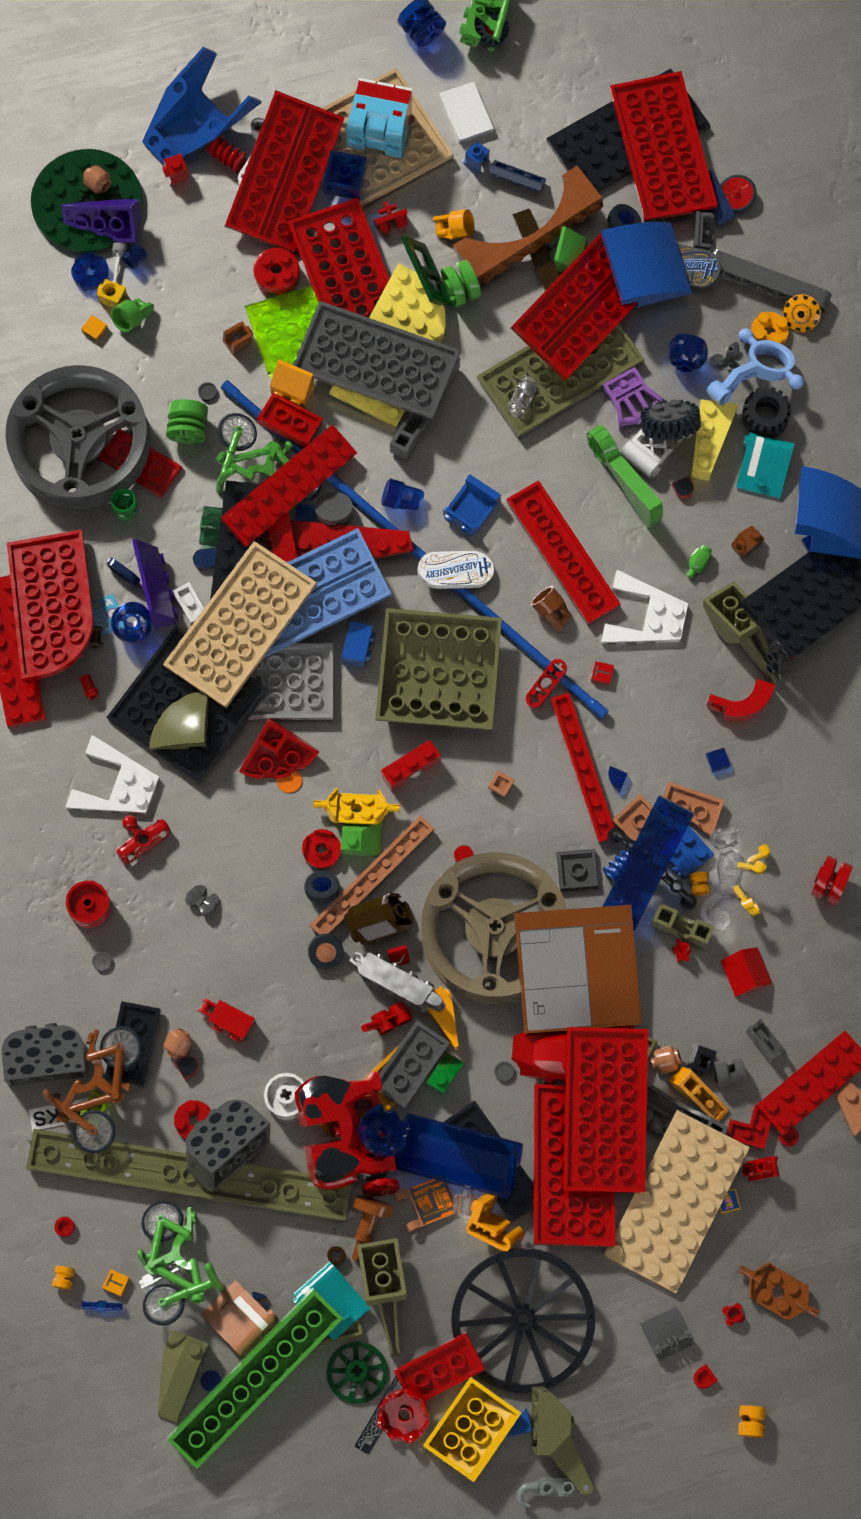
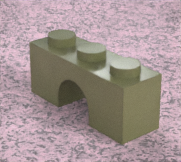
[651,903,715,949]

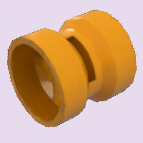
[689,872,711,896]
[52,1266,75,1290]

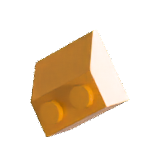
[270,360,314,407]

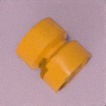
[738,1405,766,1438]

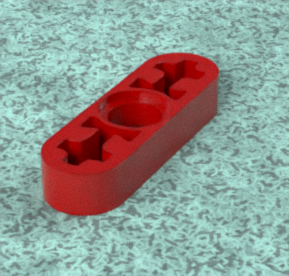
[526,659,567,708]

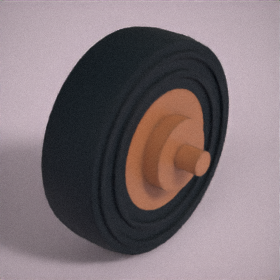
[308,934,344,970]

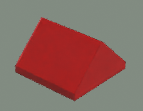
[720,947,772,998]

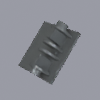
[640,1306,695,1361]

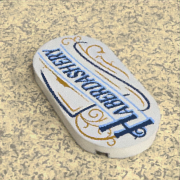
[417,551,494,589]

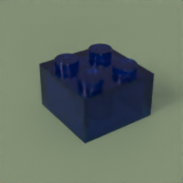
[323,150,368,200]

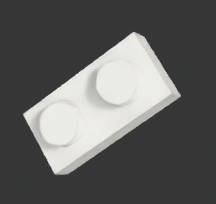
[172,582,204,625]

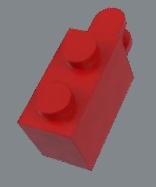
[197,998,256,1043]

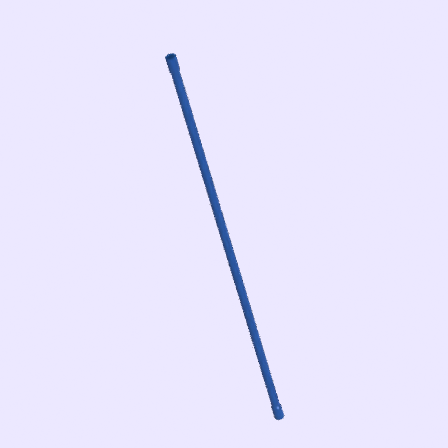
[221,380,609,720]

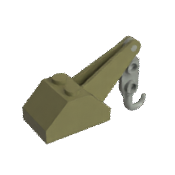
[517,1386,593,1508]

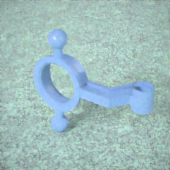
[706,328,804,405]

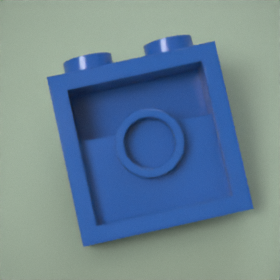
[659,825,714,880]

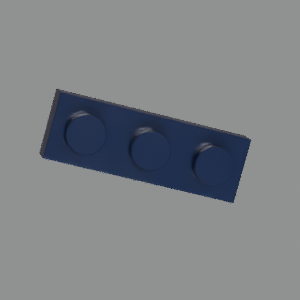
[489,160,546,191]

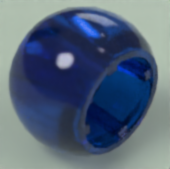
[667,334,708,373]
[111,601,153,644]

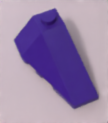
[61,199,141,243]

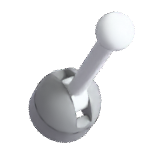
[112,243,128,284]

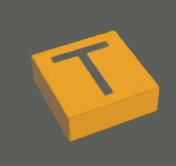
[102,1269,130,1297]

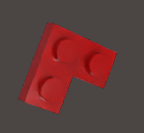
[726,1105,771,1150]

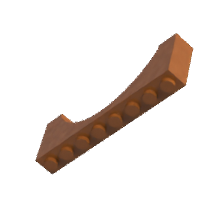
[453,166,603,286]

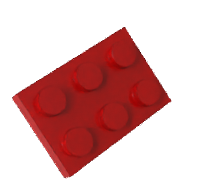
[256,392,323,447]

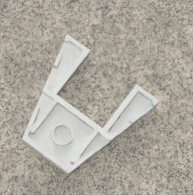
[601,570,688,644]
[65,735,159,814]

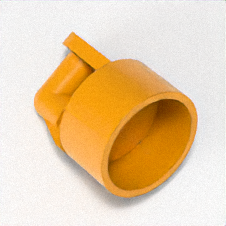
[433,209,475,239]

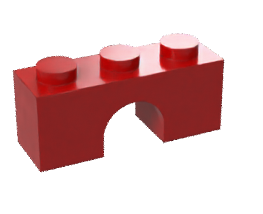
[381,740,441,792]

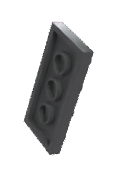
[378,1020,450,1110]

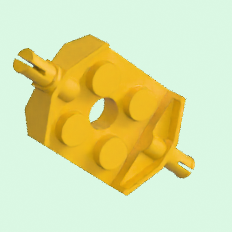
[313,787,400,825]

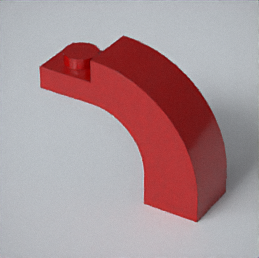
[707,679,775,722]

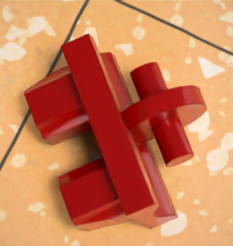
[373,201,408,235]
[742,1156,780,1182]

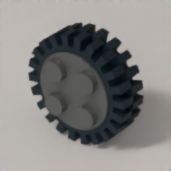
[640,400,701,449]

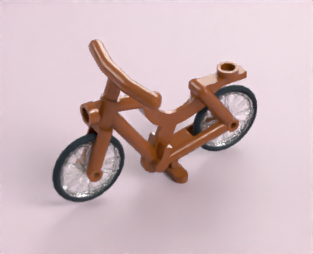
[42,1026,142,1153]

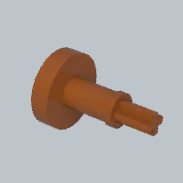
[352,1195,394,1261]

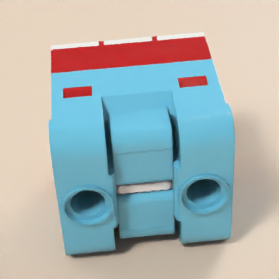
[346,78,413,158]

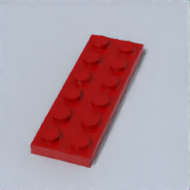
[756,1030,861,1137]

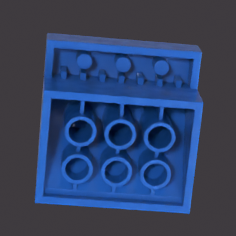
[601,222,692,307]
[794,466,861,559]

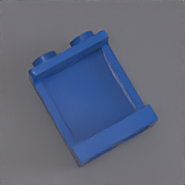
[443,474,501,536]

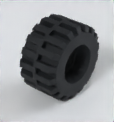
[742,386,791,438]

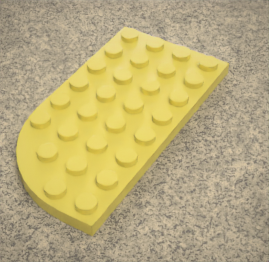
[329,263,446,428]

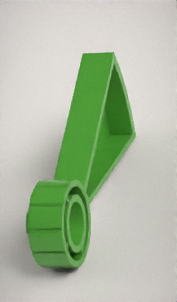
[586,425,663,529]

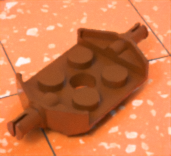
[738,1262,820,1321]

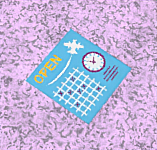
[92,593,127,639]

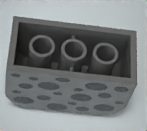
[2,1023,89,1087]
[186,1100,271,1193]

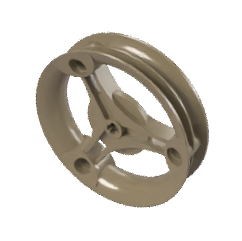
[422,852,567,1003]

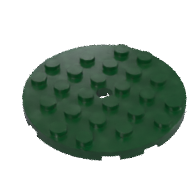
[31,149,143,254]

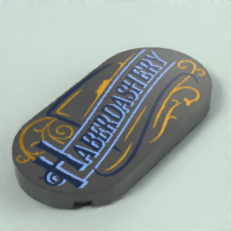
[678,244,722,288]

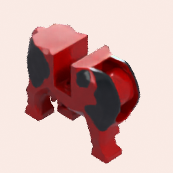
[295,1071,396,1190]

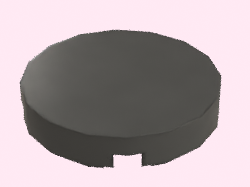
[315,492,353,525]

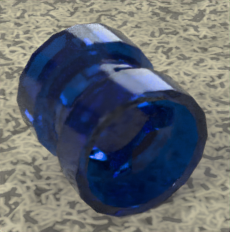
[122,243,148,270]

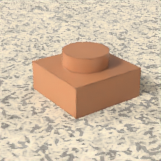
[488,771,515,798]

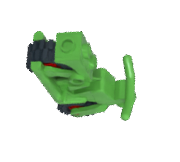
[458,0,511,51]

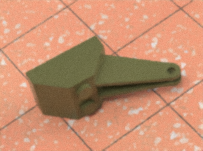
[357,1238,407,1358]

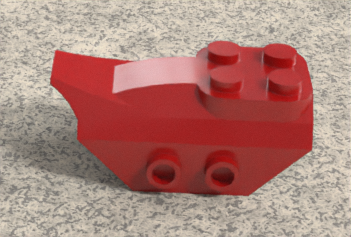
[511,1031,567,1085]

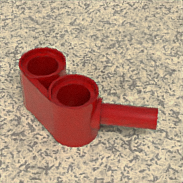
[361,1001,413,1036]

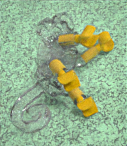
[700,826,771,931]

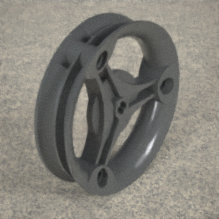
[5,365,150,509]

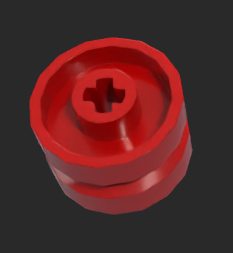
[811,855,853,906]
[65,880,112,929]

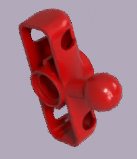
[116,815,171,865]

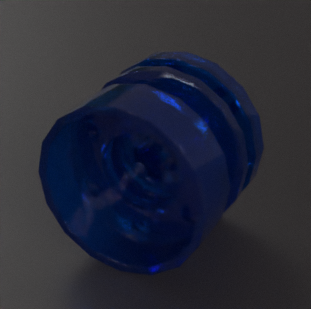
[397,0,446,47]

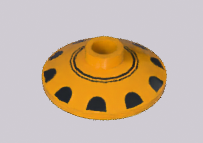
[783,294,821,332]

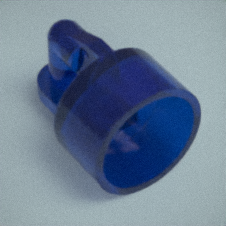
[381,478,424,510]

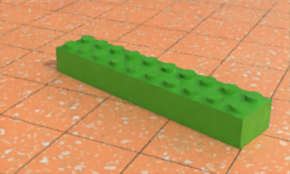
[167,1287,343,1469]

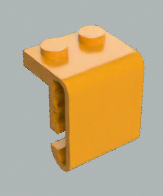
[466,1191,525,1251]

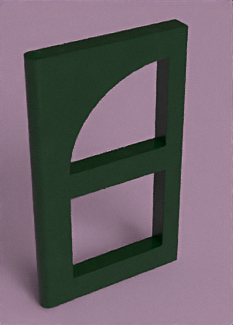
[401,236,454,310]

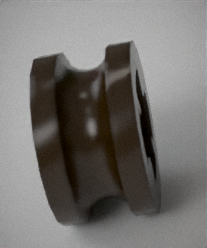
[327,1246,346,1265]

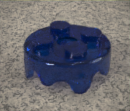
[358,1104,410,1158]

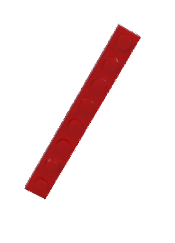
[550,693,615,844]

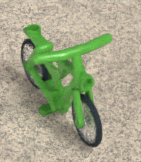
[215,413,322,510]
[138,1201,226,1326]

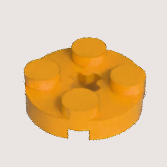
[751,312,789,345]

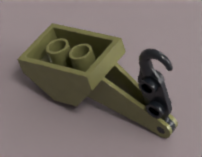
[703,581,788,684]

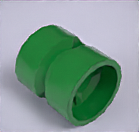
[111,488,138,521]

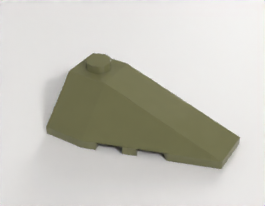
[158,1330,209,1423]

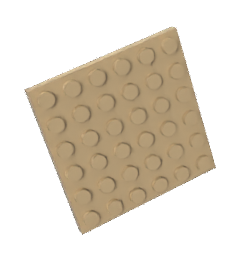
[322,68,453,207]

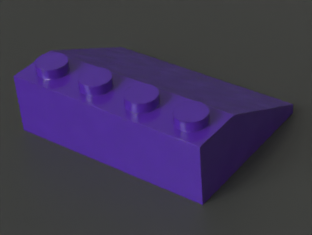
[132,539,178,629]

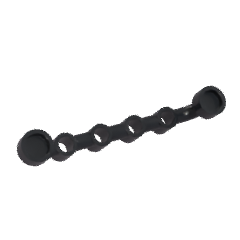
[607,827,697,910]

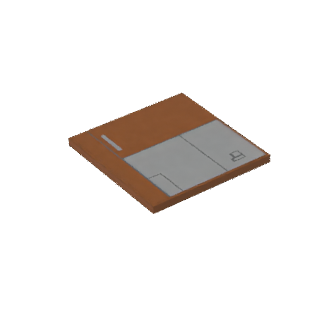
[514,905,642,1034]

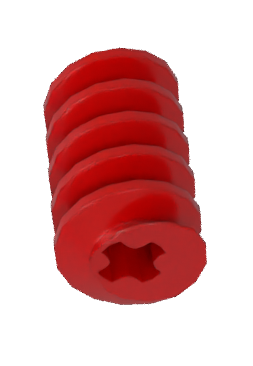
[206,135,247,174]

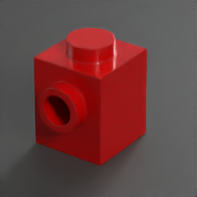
[162,153,189,185]

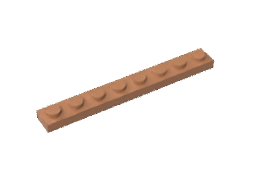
[310,815,434,935]

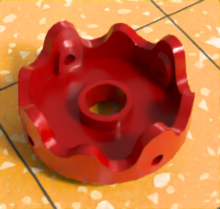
[253,248,300,296]
[377,1389,430,1444]

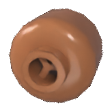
[83,165,111,194]
[163,1028,193,1059]
[651,1046,682,1075]

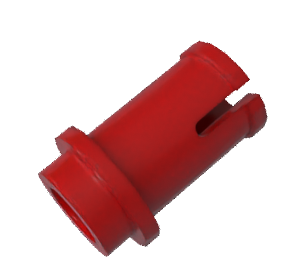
[79,674,99,700]

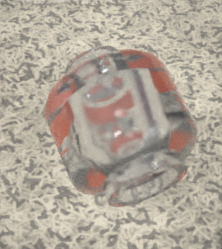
[453,1189,480,1219]

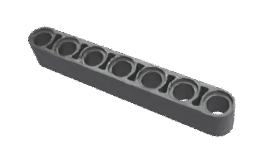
[711,249,832,313]

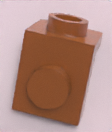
[731,525,765,558]

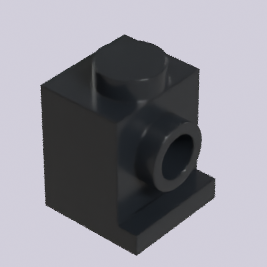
[687,1044,717,1076]

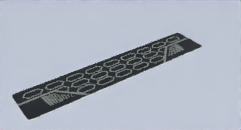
[355,1376,403,1454]

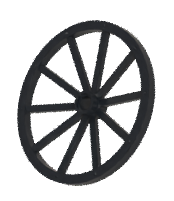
[451,1248,595,1393]

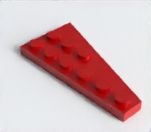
[290,520,413,560]

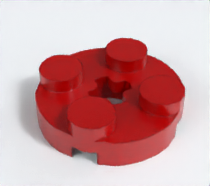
[302,829,341,869]
[174,1100,211,1140]

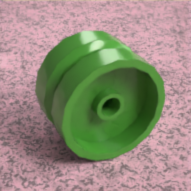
[441,259,481,308]

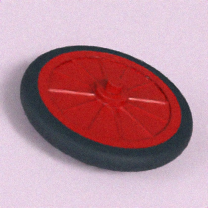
[720,175,757,213]

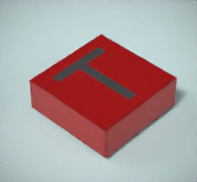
[591,661,614,685]

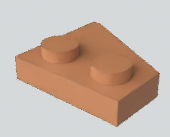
[836,1081,861,1137]

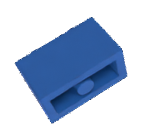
[342,621,376,668]

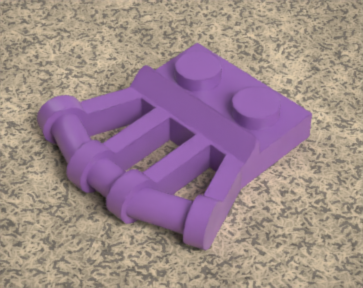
[602,367,664,428]

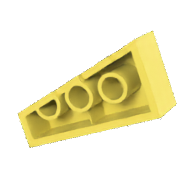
[690,399,739,480]

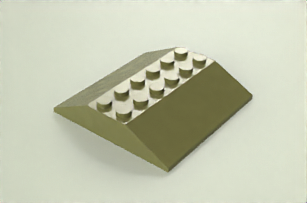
[375,608,502,730]

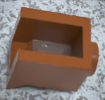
[223,321,253,355]

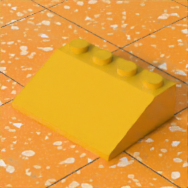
[423,1377,522,1482]

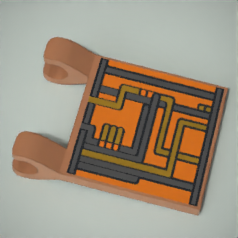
[394,1175,459,1232]

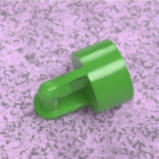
[111,298,154,333]

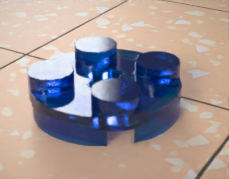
[71,253,109,291]

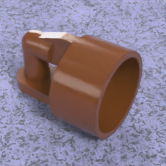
[531,586,571,632]

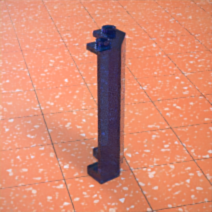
[392,1113,523,1199]

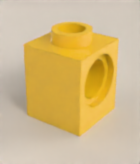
[96,279,127,308]

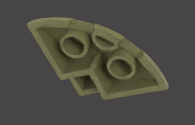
[149,691,209,750]

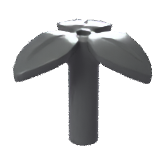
[710,342,740,372]

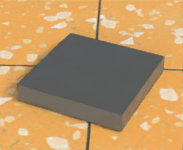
[556,849,599,892]

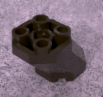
[344,893,414,945]

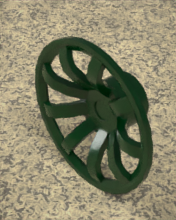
[327,1341,388,1404]

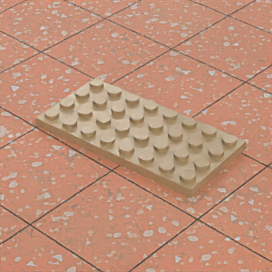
[163,541,317,708]
[604,1110,750,1293]

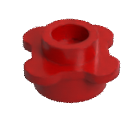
[722,1303,745,1326]

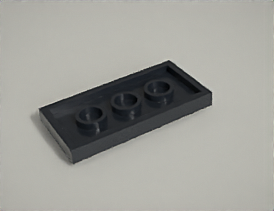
[104,1001,161,1087]

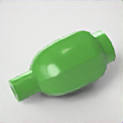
[687,545,712,579]

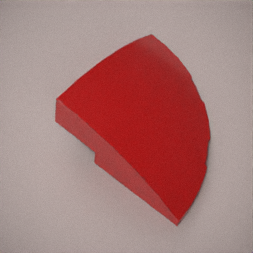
[239,718,319,779]

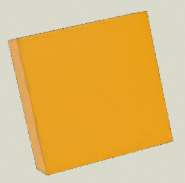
[81,315,108,341]

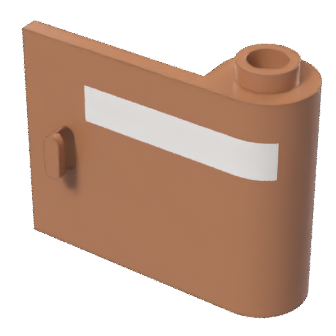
[201,1280,278,1358]

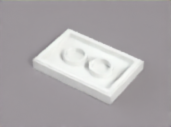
[439,82,494,143]

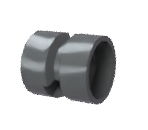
[713,1057,746,1088]

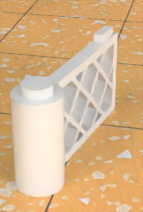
[620,429,693,478]

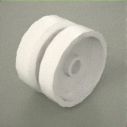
[264,1073,304,1121]

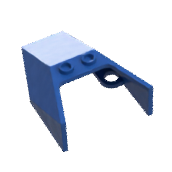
[142,47,262,166]

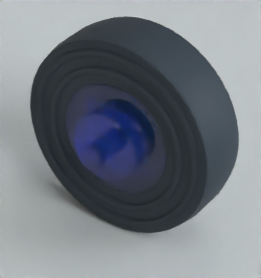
[608,204,641,228]
[304,871,340,904]

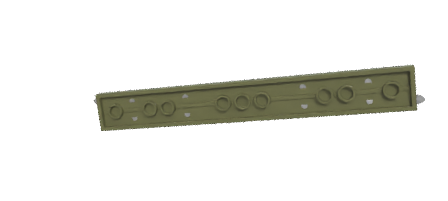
[25,1129,355,1222]

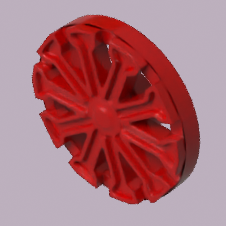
[362,1178,400,1197]

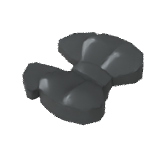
[185,885,219,915]

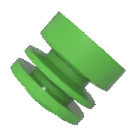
[166,399,208,444]

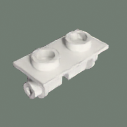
[139,1263,183,1295]

